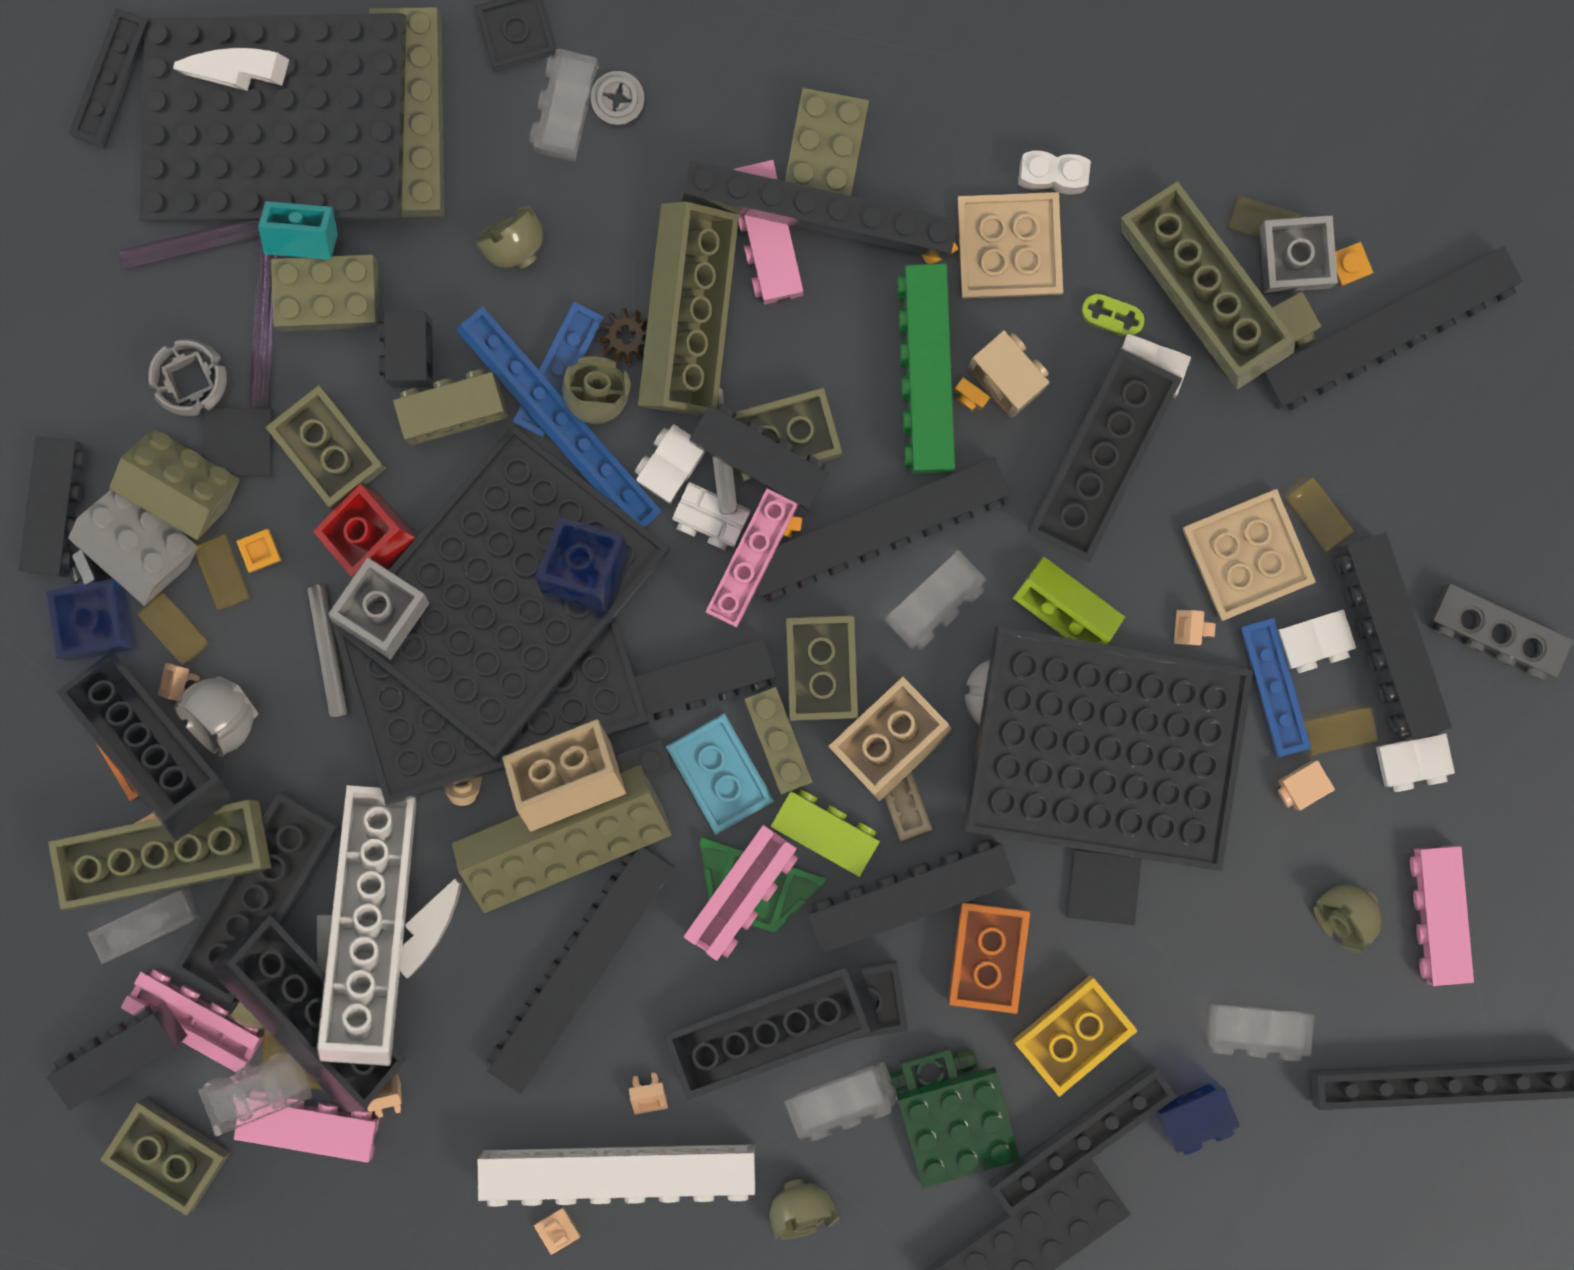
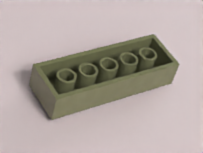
[369,7,445,217]
[1121,181,1295,390]
[638,202,739,416]
[452,765,672,913]
[48,800,271,910]

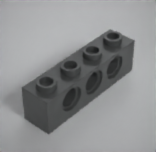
[1427,584,1574,681]

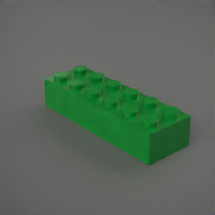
[897,264,955,476]

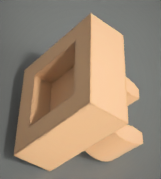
[1174,610,1216,645]
[157,662,200,701]
[629,1072,668,1114]
[367,1073,402,1118]
[534,1206,581,1255]

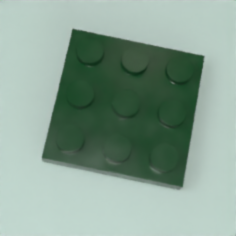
[896,1067,1020,1188]

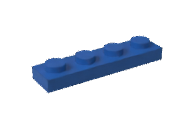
[512,301,604,437]
[1240,618,1311,757]

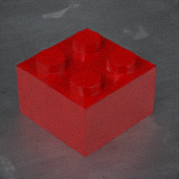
[313,484,417,578]

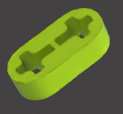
[1081,294,1145,337]

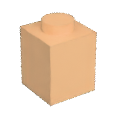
[1277,760,1335,810]

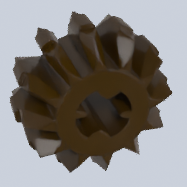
[598,308,648,366]

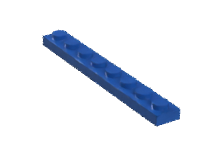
[455,306,662,528]

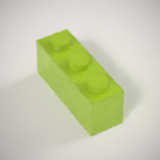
[1013,557,1125,645]
[771,788,880,877]

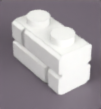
[672,482,751,551]

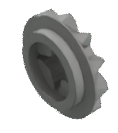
[591,71,644,125]

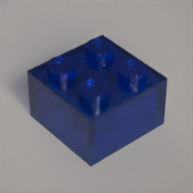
[535,516,629,612]
[46,579,134,661]
[1156,1081,1240,1155]

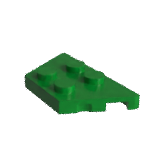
[700,837,826,933]

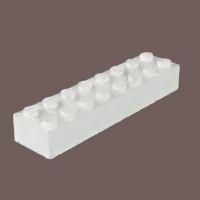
[318,785,417,1065]
[478,1144,755,1206]

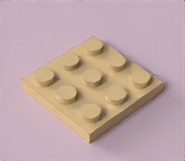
[957,192,1063,299]
[1182,489,1316,622]

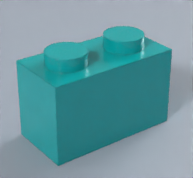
[258,201,338,260]

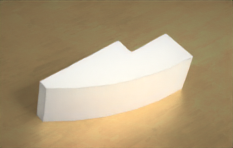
[173,48,289,91]
[400,878,463,978]

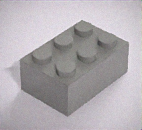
[68,490,198,606]

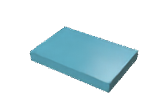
[666,713,774,835]

